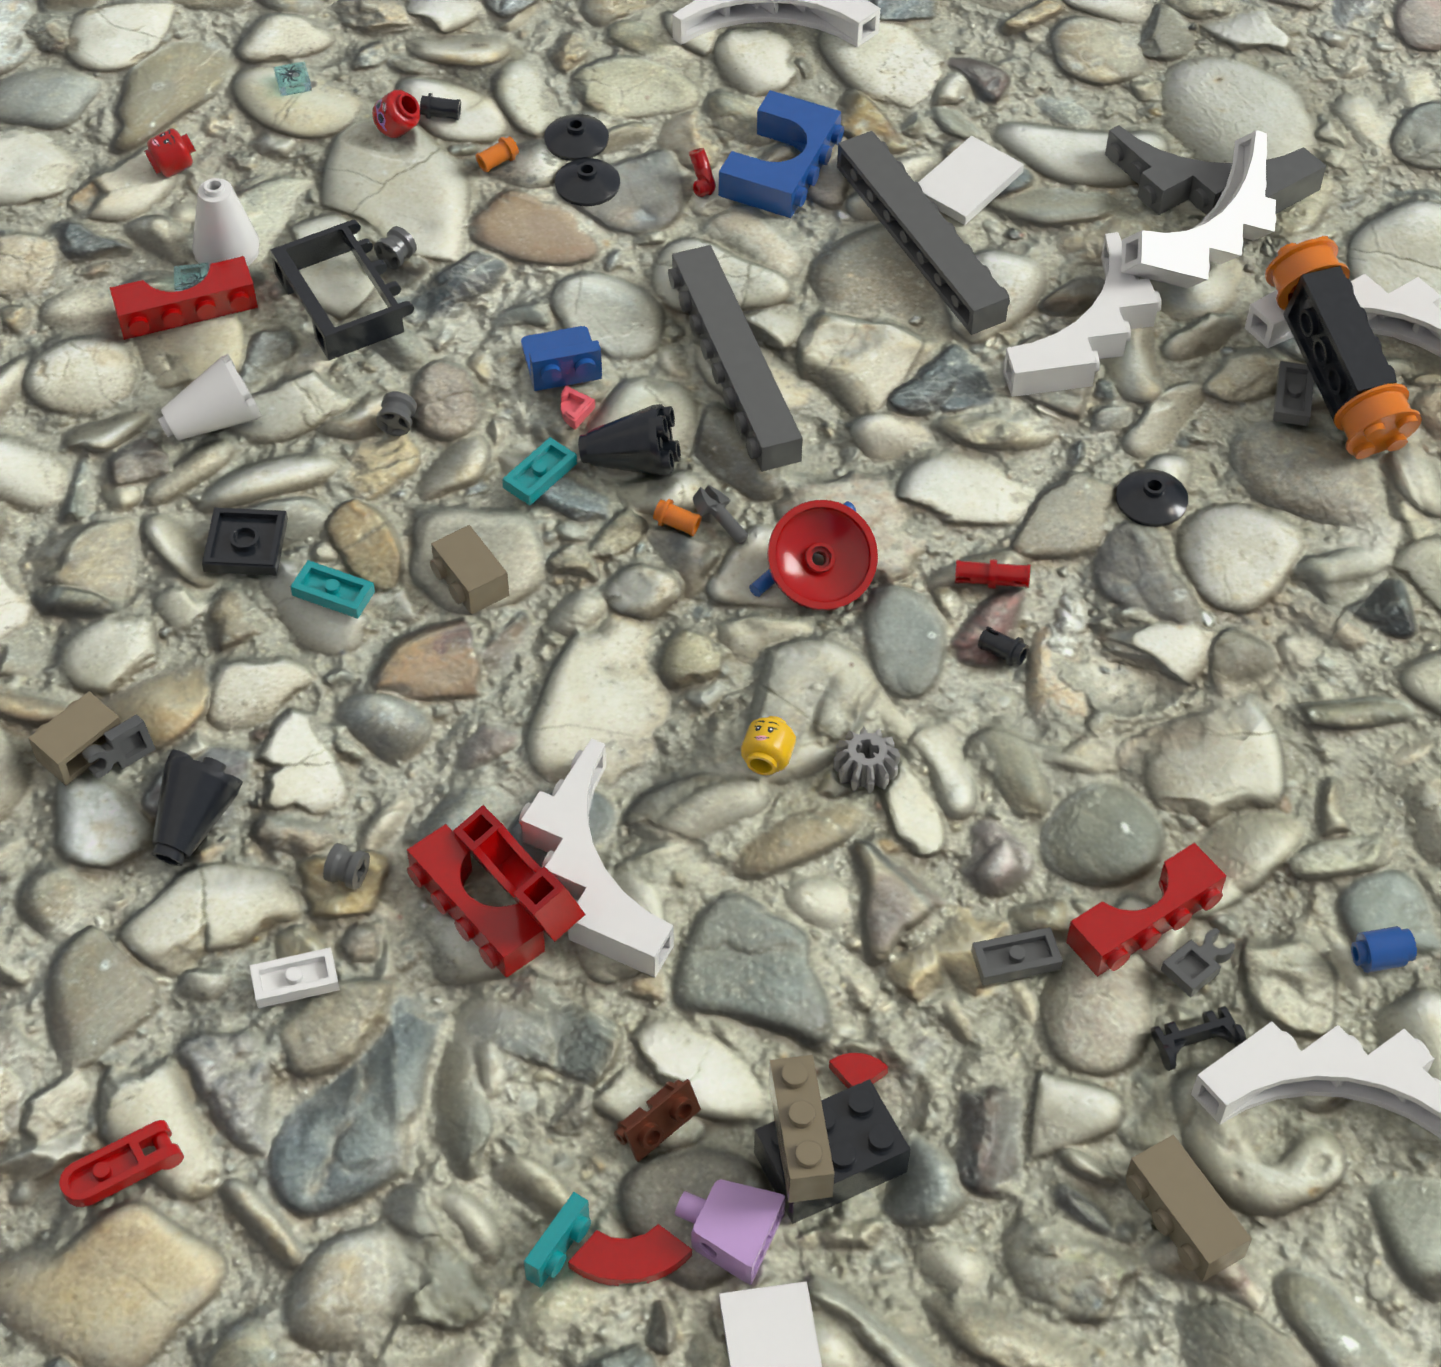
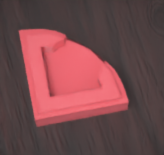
[560,386,595,430]

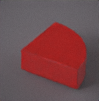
[829,1053,888,1088]

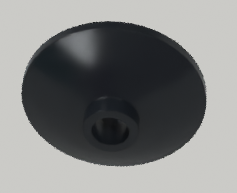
[544,114,609,161]
[555,158,620,206]
[1116,469,1188,527]

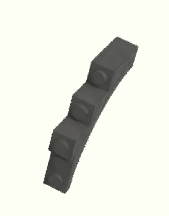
[1105,125,1326,215]

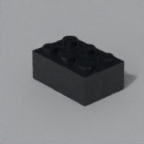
[754,1079,911,1224]

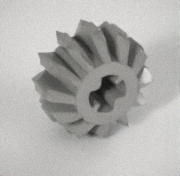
[833,726,900,794]

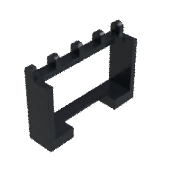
[270,220,414,360]

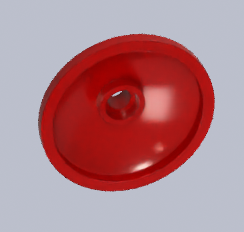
[767,500,878,610]

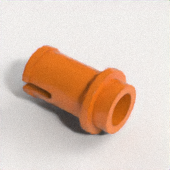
[475,136,519,173]
[653,499,702,536]

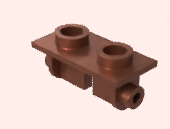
[614,1079,701,1162]

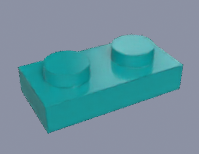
[502,437,577,506]
[290,560,375,619]
[524,1192,591,1288]

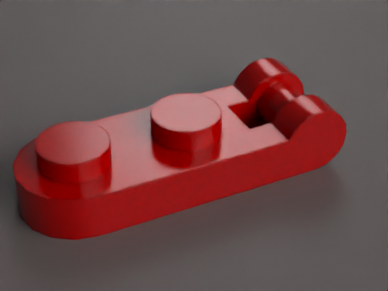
[59,1120,184,1207]

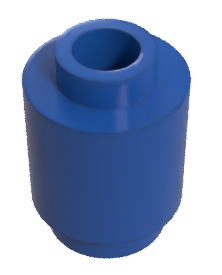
[1351,926,1417,973]

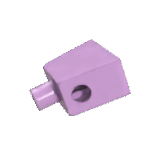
[675,1179,786,1285]

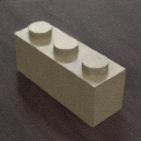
[769,1055,835,1203]
[1126,1134,1252,1282]

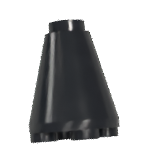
[578,404,681,476]
[152,749,243,866]

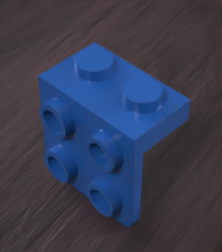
[521,326,602,391]

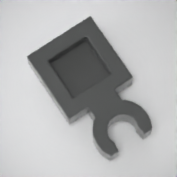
[82,714,156,778]
[1161,928,1235,998]

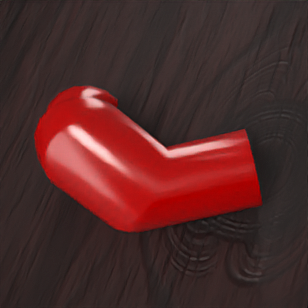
[689,148,716,197]

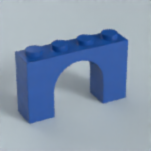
[718,90,844,218]

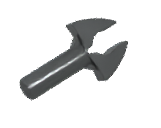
[693,485,748,544]

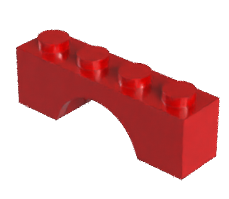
[110,256,258,340]
[453,805,586,942]
[407,824,545,978]
[1066,842,1226,977]

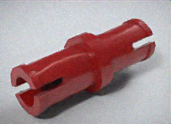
[955,559,1031,589]

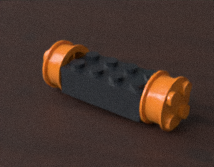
[1265,236,1422,459]

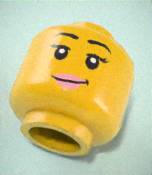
[741,716,796,775]

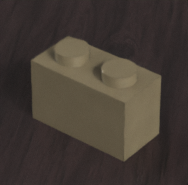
[430,525,510,615]
[28,691,121,786]

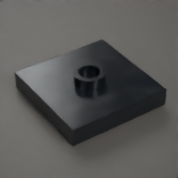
[202,507,288,576]

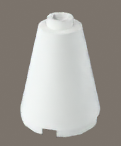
[192,178,260,270]
[158,353,262,441]

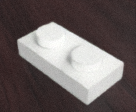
[249,947,340,1008]

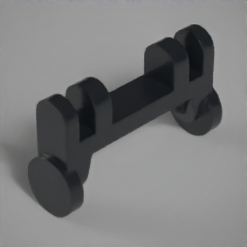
[1151,1006,1247,1071]

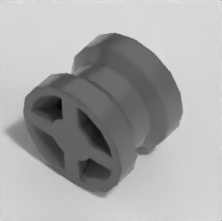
[374,226,417,269]
[376,391,417,436]
[323,843,370,890]

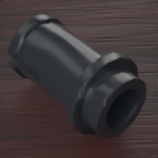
[420,93,461,120]
[978,626,1029,666]

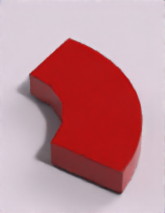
[568,1224,692,1286]

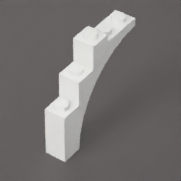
[672,0,881,47]
[1121,131,1276,288]
[1003,232,1161,397]
[1245,274,1441,357]
[519,738,674,978]
[1191,1021,1441,1139]

